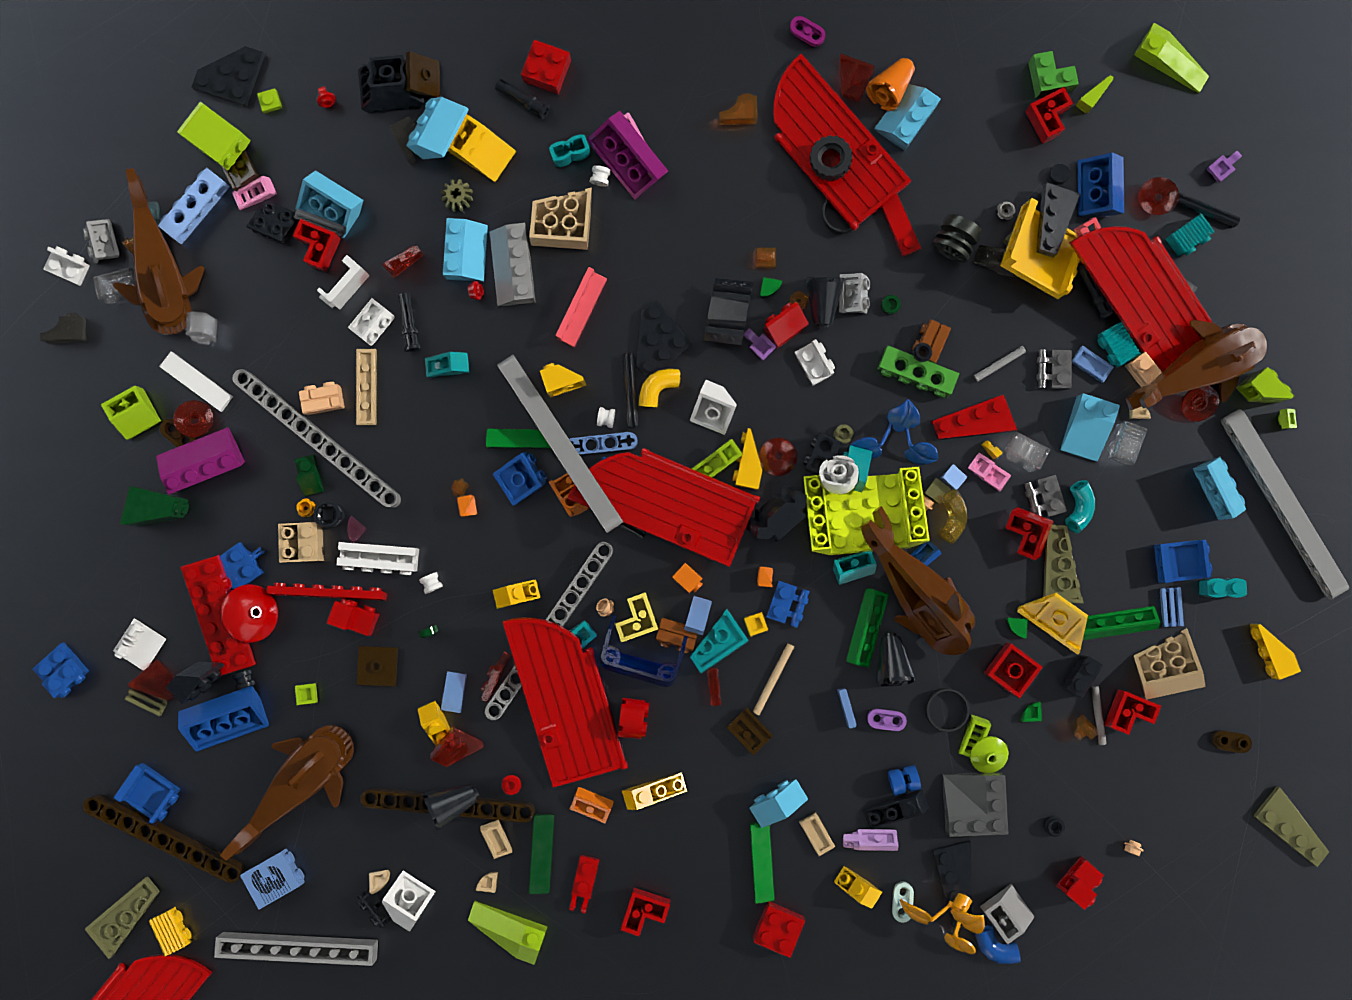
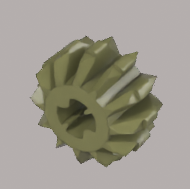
[441,179,473,212]

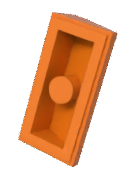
[570,787,614,823]

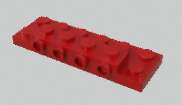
[180,555,256,676]

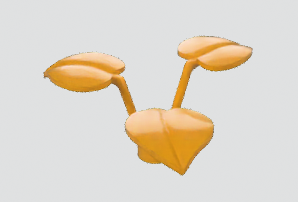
[900,893,985,955]

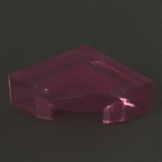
[347,516,367,543]

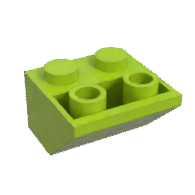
[1236,367,1294,404]
[101,386,161,440]

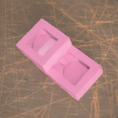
[968,453,1011,492]

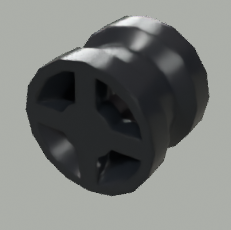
[232,669,256,690]

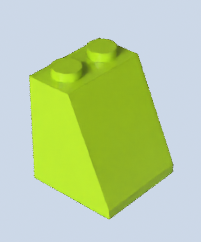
[177,102,251,171]

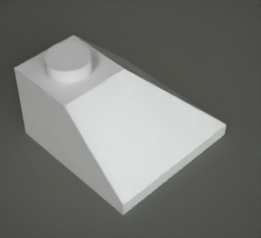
[690,380,737,435]
[382,871,436,932]

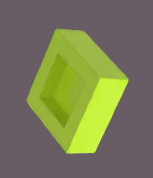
[257,88,282,114]
[1278,409,1297,429]
[295,683,318,705]

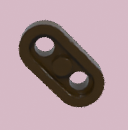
[160,419,196,447]
[1211,730,1252,753]

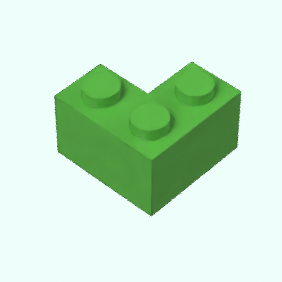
[1028,51,1079,99]

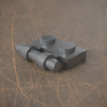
[1037,349,1072,389]
[1024,475,1067,517]

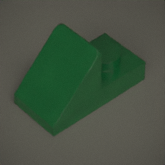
[295,455,324,497]

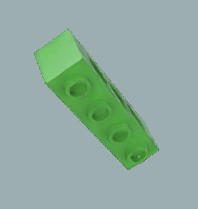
[877,346,960,398]

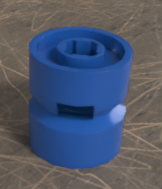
[888,765,921,796]

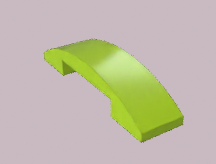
[692,439,743,478]

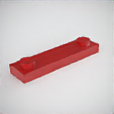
[881,194,921,257]

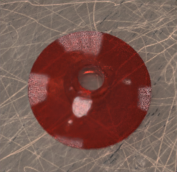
[1139,177,1179,215]
[1181,386,1219,422]
[173,400,214,437]
[759,438,797,476]

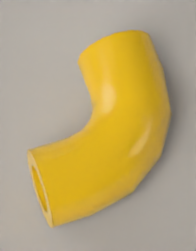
[639,369,680,407]

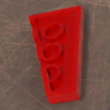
[931,394,1017,439]

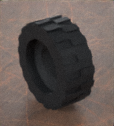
[810,135,852,181]

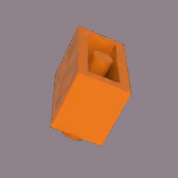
[672,563,703,593]

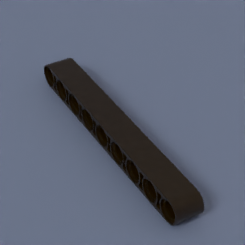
[360,787,535,822]
[82,794,245,883]

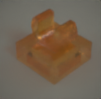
[756,248,776,268]
[1074,715,1097,740]

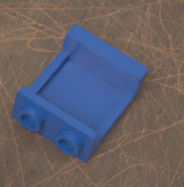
[1154,539,1213,583]
[114,763,180,824]

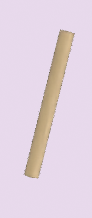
[753,643,794,715]

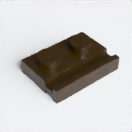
[221,150,259,192]
[726,707,773,756]

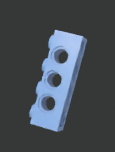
[158,167,230,244]

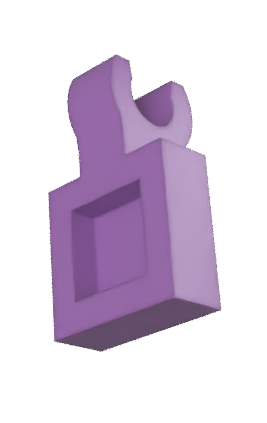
[1206,151,1242,183]
[743,328,776,361]

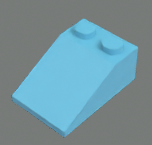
[1060,393,1120,462]

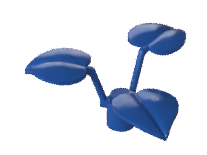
[848,399,938,465]

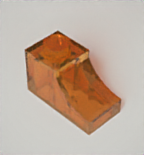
[719,93,757,125]

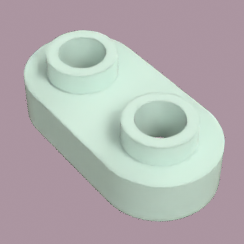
[892,881,914,923]

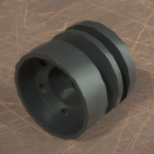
[931,214,983,263]

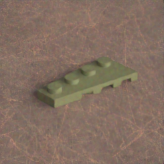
[1043,525,1084,603]
[1253,786,1329,867]
[85,876,160,959]

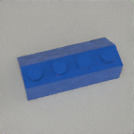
[178,686,269,752]

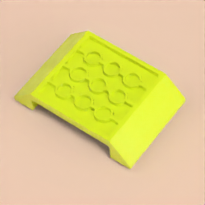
[803,467,930,555]

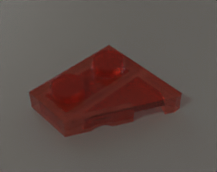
[840,53,875,102]
[128,659,174,701]
[430,727,484,767]

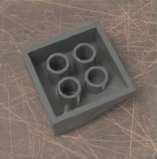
[942,772,1008,837]

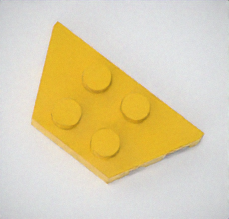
[1017,593,1088,655]

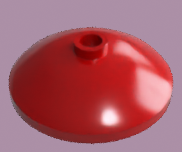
[220,584,278,643]

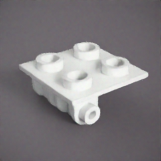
[113,618,166,671]

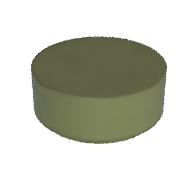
[834,425,853,444]

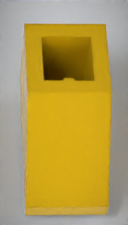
[493,579,540,609]
[418,701,454,748]
[834,866,882,909]

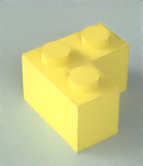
[615,592,658,642]

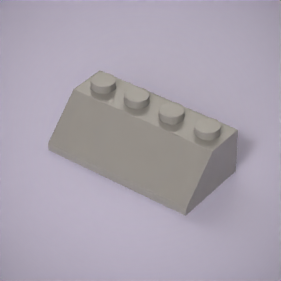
[490,223,536,307]

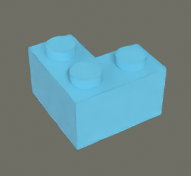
[750,779,808,828]

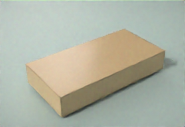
[799,812,835,856]
[480,820,512,859]

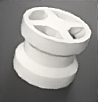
[590,166,611,187]
[597,407,615,428]
[419,572,443,594]

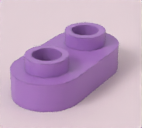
[867,708,907,731]

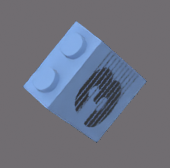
[240,848,305,909]

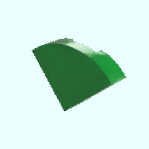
[760,277,782,297]
[1007,618,1028,638]
[1021,701,1042,722]

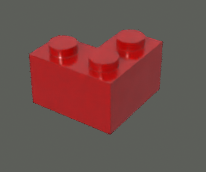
[1025,87,1073,144]
[293,219,341,273]
[1006,507,1054,560]
[327,598,379,636]
[1104,689,1161,735]
[1056,857,1104,910]
[621,887,670,936]

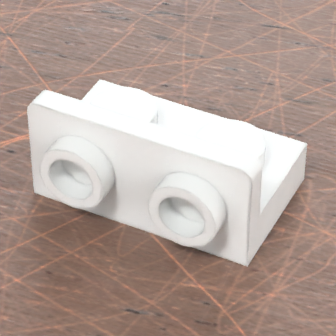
[43,246,90,286]
[348,298,395,346]
[795,340,835,386]

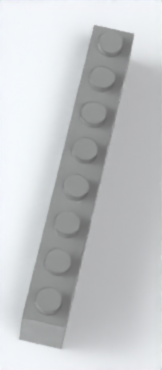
[214,932,378,966]

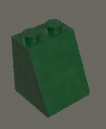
[120,486,189,526]

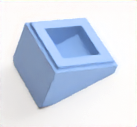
[940,464,967,491]

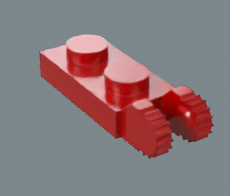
[569,855,600,914]

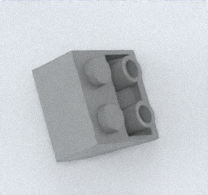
[980,884,1034,944]

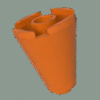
[866,58,915,111]

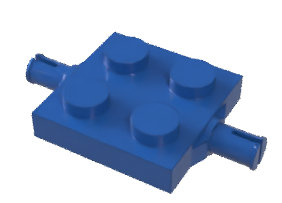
[220,542,265,590]

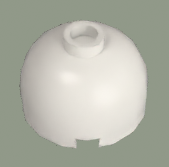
[819,456,859,494]

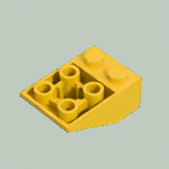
[448,114,516,182]

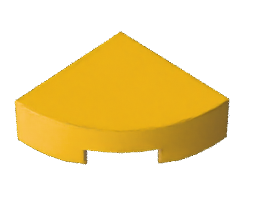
[981,440,1002,459]

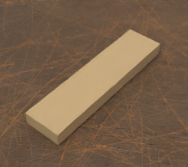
[356,349,377,425]

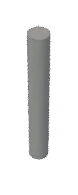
[974,346,1026,382]
[1091,686,1107,745]

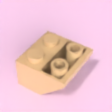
[278,522,324,563]

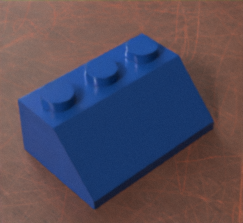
[1077,153,1124,217]

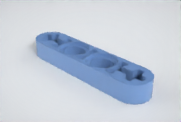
[569,432,638,455]

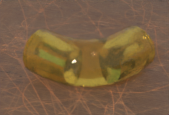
[939,490,967,544]

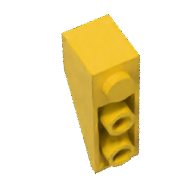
[732,428,762,490]
[1250,624,1301,680]
[622,773,687,810]

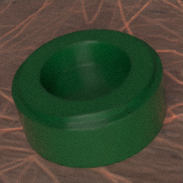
[881,295,901,315]
[418,624,439,638]

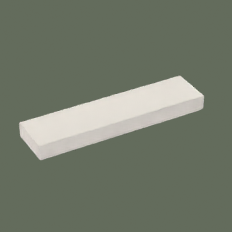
[159,352,233,412]

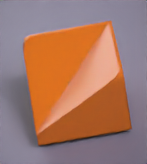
[457,495,477,517]
[757,567,773,587]

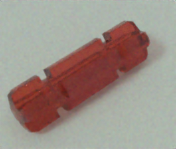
[708,668,721,706]

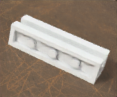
[337,542,419,575]

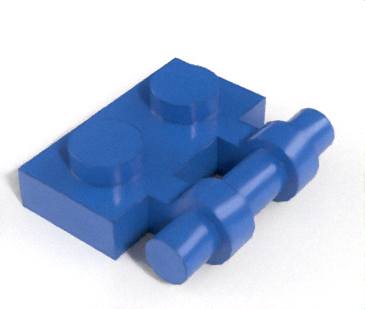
[766,581,810,627]

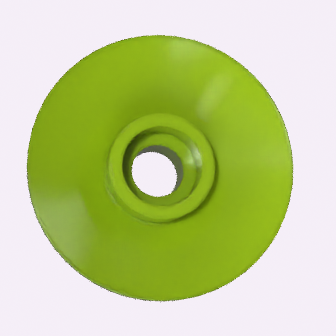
[970,736,1009,773]

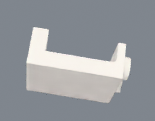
[317,255,370,309]

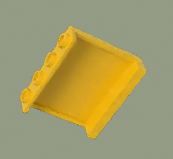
[1000,198,1081,299]

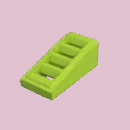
[1076,75,1114,114]
[959,715,991,757]

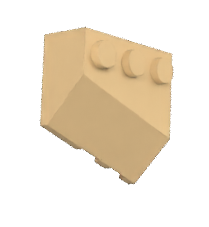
[529,187,592,250]
[1134,628,1206,700]

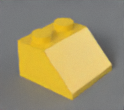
[540,363,586,398]

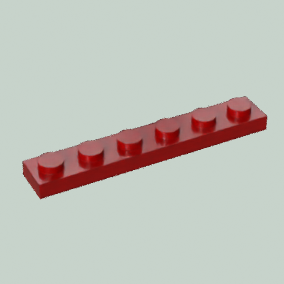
[267,583,387,601]

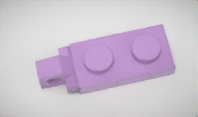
[843,829,898,851]

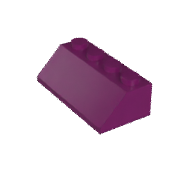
[586,111,668,199]
[156,427,245,495]

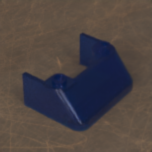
[600,615,688,687]

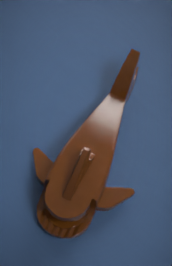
[113,168,204,335]
[1126,320,1267,410]
[861,506,975,655]
[220,725,354,861]

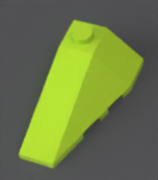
[1134,23,1209,93]
[468,901,547,965]

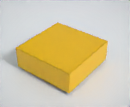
[744,612,768,637]

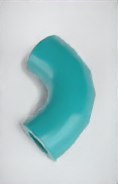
[1065,480,1095,533]

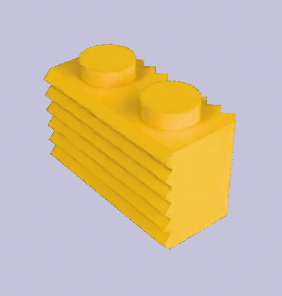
[149,907,191,956]

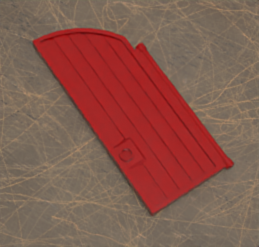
[773,53,911,231]
[1069,226,1213,372]
[567,448,760,567]
[503,618,628,788]
[91,954,212,1000]

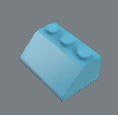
[874,84,941,151]
[406,97,469,159]
[295,171,363,239]
[443,218,488,282]
[1193,457,1246,520]

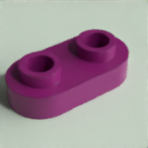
[790,16,825,47]

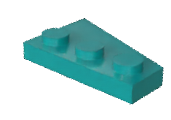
[690,609,749,674]

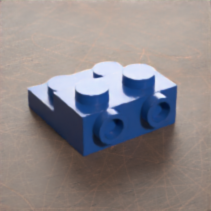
[493,452,548,506]
[33,643,89,698]

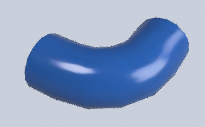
[975,925,1021,964]

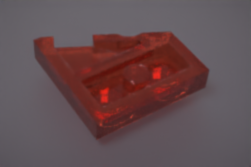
[382,245,424,278]
[480,652,511,702]

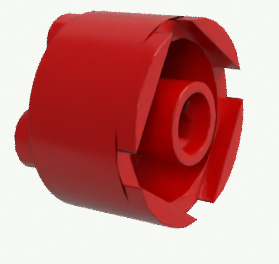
[618,698,649,739]

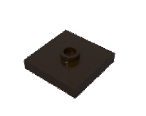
[405,51,440,98]
[357,646,398,686]

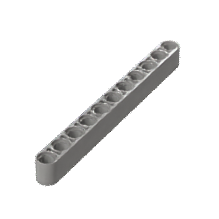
[497,354,623,533]
[233,369,401,508]
[1221,409,1349,599]
[485,542,613,720]

